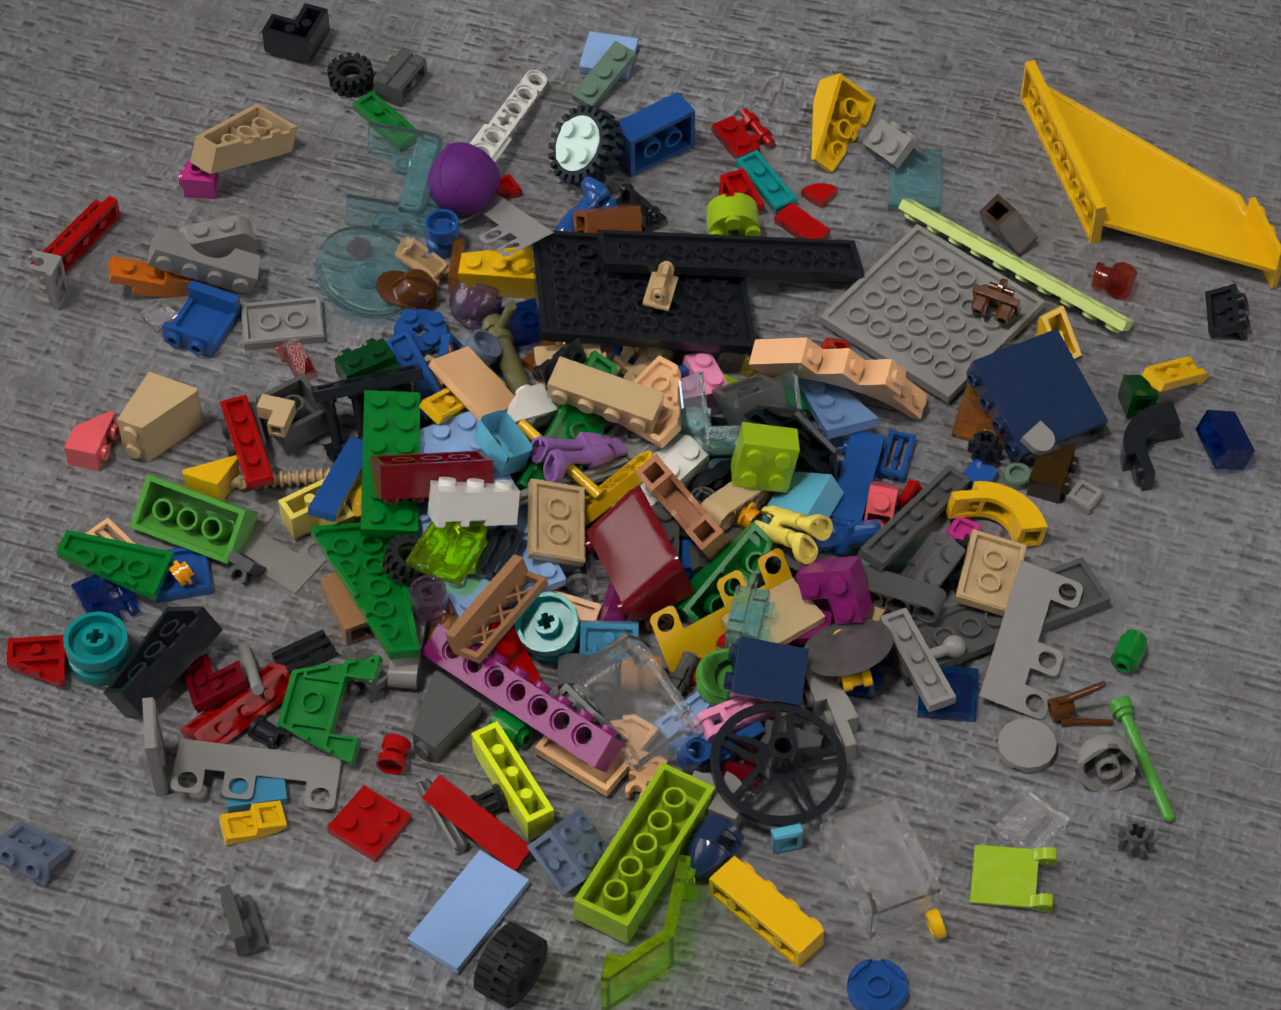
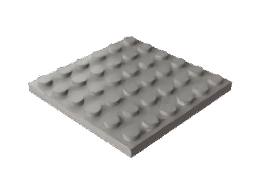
[820,224,1045,403]

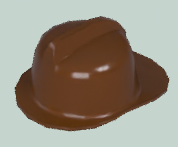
[376,269,437,310]

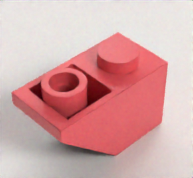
[64,411,120,471]
[864,481,901,528]

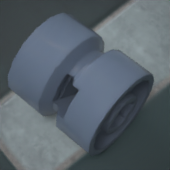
[460,329,502,367]

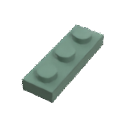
[572,40,636,107]

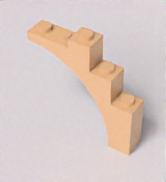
[749,337,927,419]

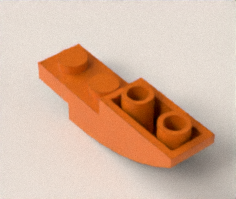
[108,256,218,297]

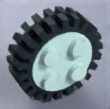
[548,105,624,188]

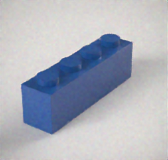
[829,431,885,521]

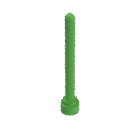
[1108,696,1175,822]

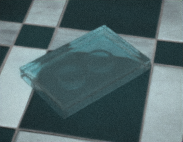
[888,149,942,213]

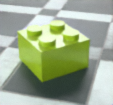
[731,422,800,493]

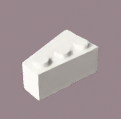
[427,477,520,528]

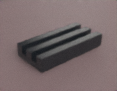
[476,525,525,579]
[271,629,336,675]

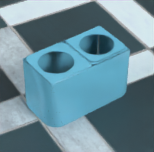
[473,410,533,476]

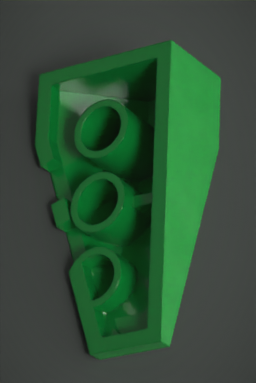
[671,522,774,625]

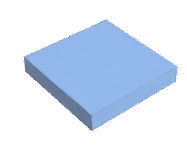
[579,31,638,80]

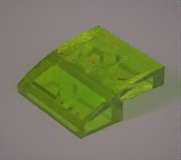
[405,521,488,586]

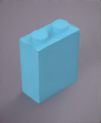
[761,471,844,532]

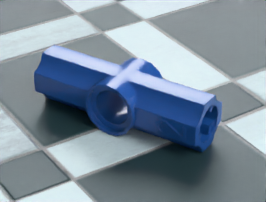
[798,518,881,554]

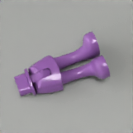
[530,432,626,482]

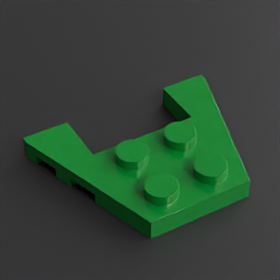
[277,655,383,766]

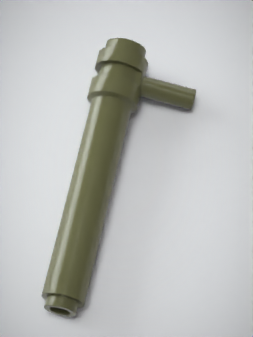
[481,302,543,431]

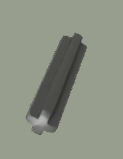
[417,778,468,854]

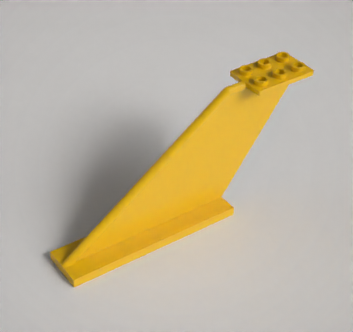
[1020,60,1281,288]

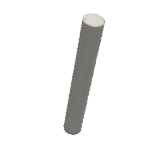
[238,642,264,695]

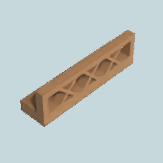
[445,554,548,664]

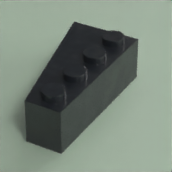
[103,606,223,716]

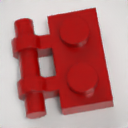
[711,108,775,159]

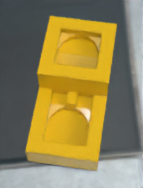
[219,800,287,846]

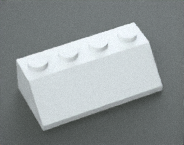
[602,433,710,515]

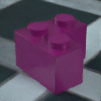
[796,555,873,624]

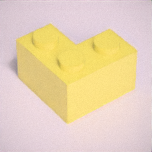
[278,478,356,539]

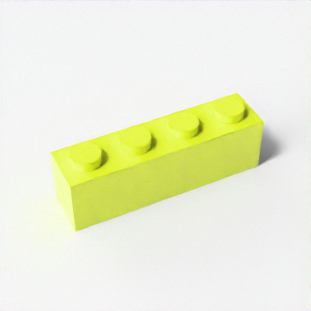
[471,721,555,841]

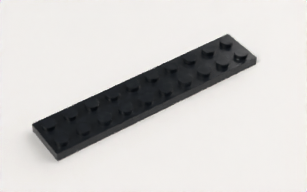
[596,229,864,282]

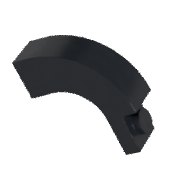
[1120,401,1181,491]

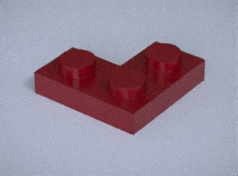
[183,654,250,713]

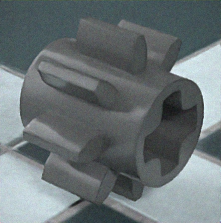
[1118,819,1155,858]

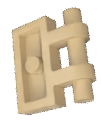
[611,346,674,381]

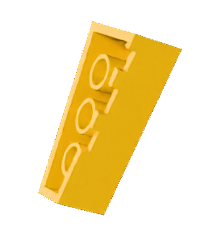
[458,245,536,299]

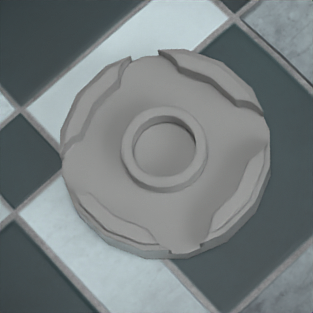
[997,718,1057,773]

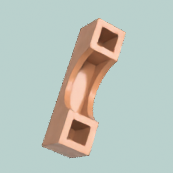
[635,454,732,560]

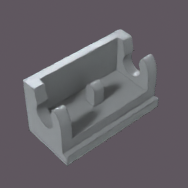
[29,250,69,310]

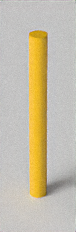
[517,419,604,500]

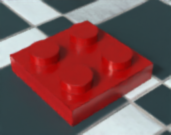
[327,785,412,862]

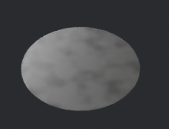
[804,619,893,677]

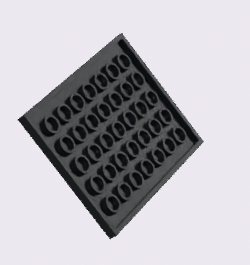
[530,230,756,355]

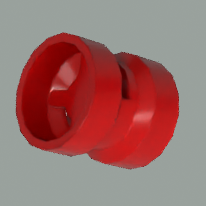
[376,734,411,775]

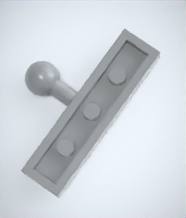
[879,608,966,712]

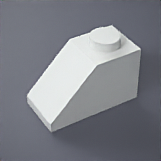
[507,383,558,428]

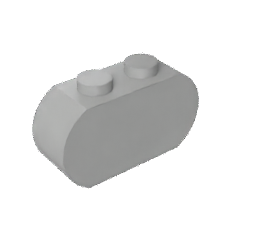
[179,215,257,258]

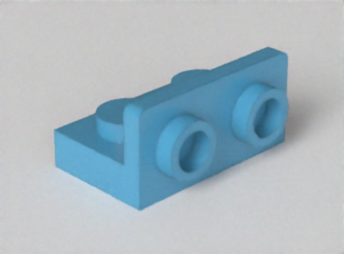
[580,620,639,662]

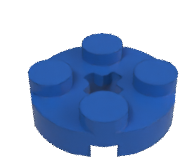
[394,309,448,357]

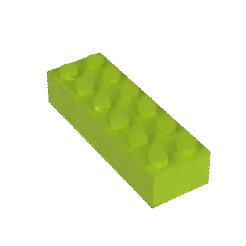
[574,762,715,944]

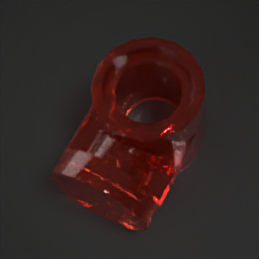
[1091,262,1137,300]

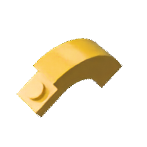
[945,481,1048,547]

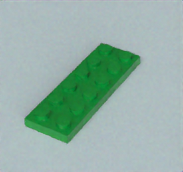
[360,390,420,537]

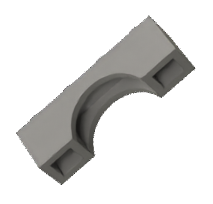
[148,225,260,295]

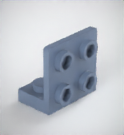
[527,808,609,896]

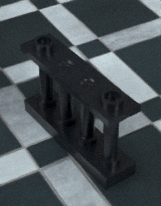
[311,363,432,458]

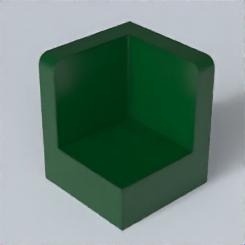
[1118,375,1159,417]

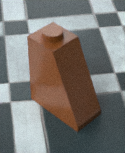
[573,205,643,233]

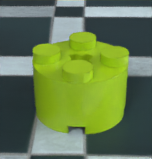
[706,193,761,236]

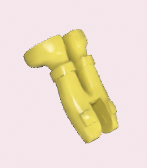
[754,505,833,564]

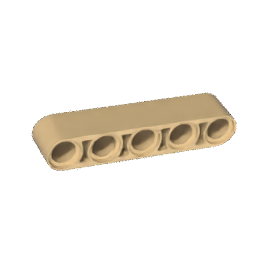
[701,467,800,531]

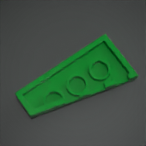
[56,530,175,601]

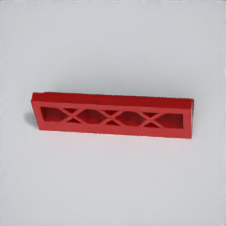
[30,196,121,272]
[179,662,291,744]

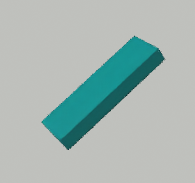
[735,150,798,215]

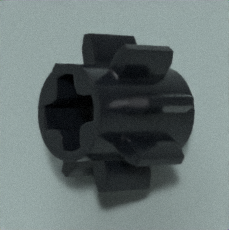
[967,431,1003,465]

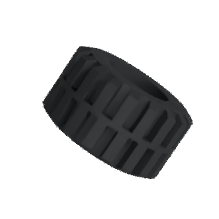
[473,922,548,1009]

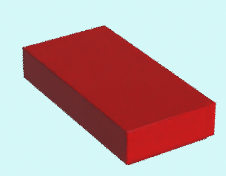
[774,202,830,239]

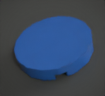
[846,959,909,1010]

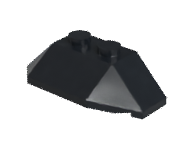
[744,405,837,482]

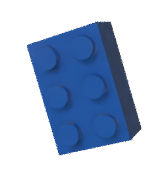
[615,92,695,177]

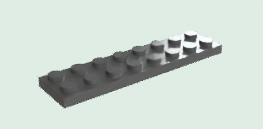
[888,557,1111,684]

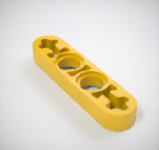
[585,451,654,527]

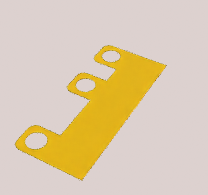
[650,548,793,672]

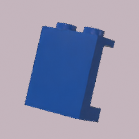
[162,280,241,358]

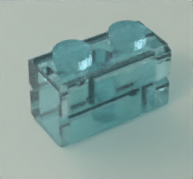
[725,585,775,648]

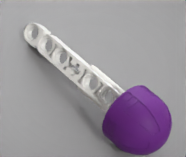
[427,70,547,216]

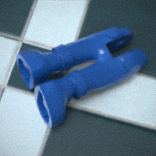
[555,177,618,232]

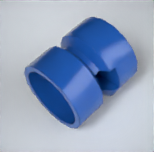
[425,209,461,259]

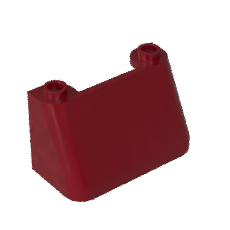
[585,486,695,622]

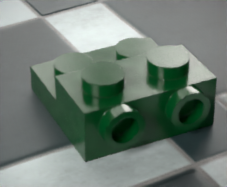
[334,338,405,405]

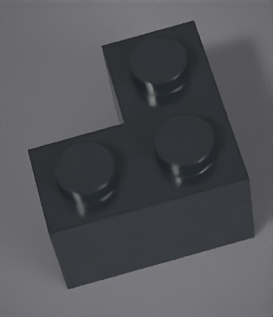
[262,3,330,64]

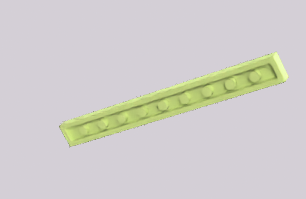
[898,199,1134,333]

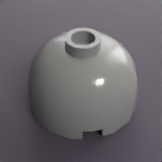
[1077,733,1138,792]

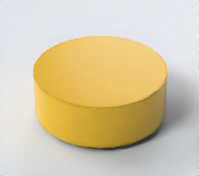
[925,908,947,941]

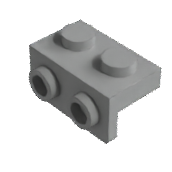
[863,119,924,168]

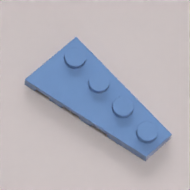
[791,377,879,439]

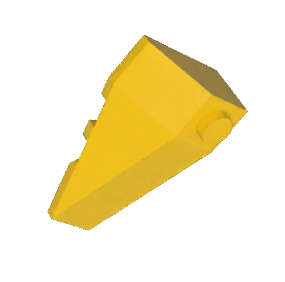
[811,73,875,173]

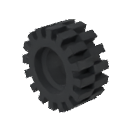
[327,52,374,98]
[382,534,437,588]

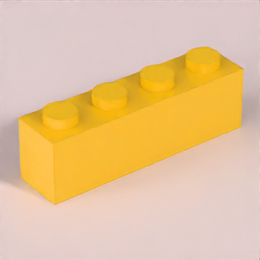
[709,856,825,968]

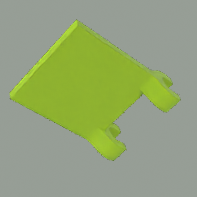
[970,845,1057,913]

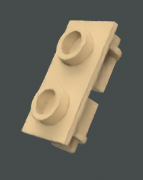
[394,236,450,286]
[642,261,678,311]

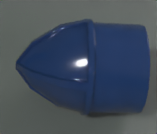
[687,815,744,879]

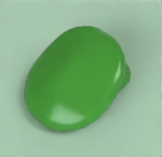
[695,648,738,706]

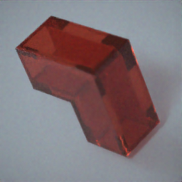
[274,339,314,377]

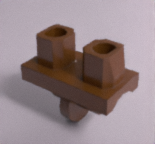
[971,278,1021,325]

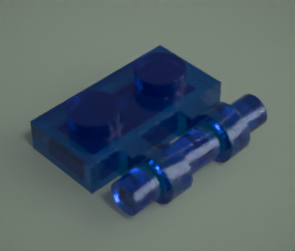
[71,574,140,620]

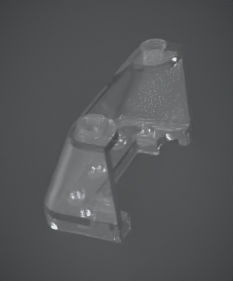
[570,633,705,772]

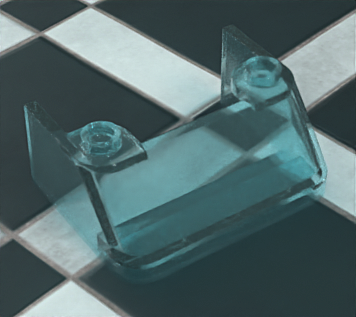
[346,121,443,232]
[679,370,802,456]

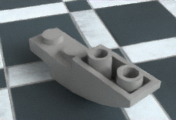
[802,667,858,762]

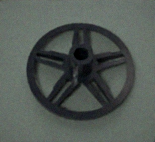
[710,702,847,827]

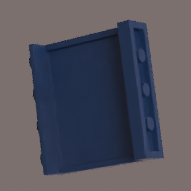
[966,329,1108,463]

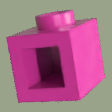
[179,160,220,199]

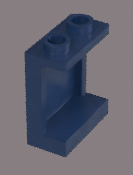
[723,636,809,707]

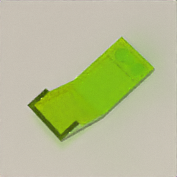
[601,854,696,1010]

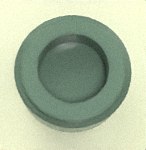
[1003,463,1031,490]

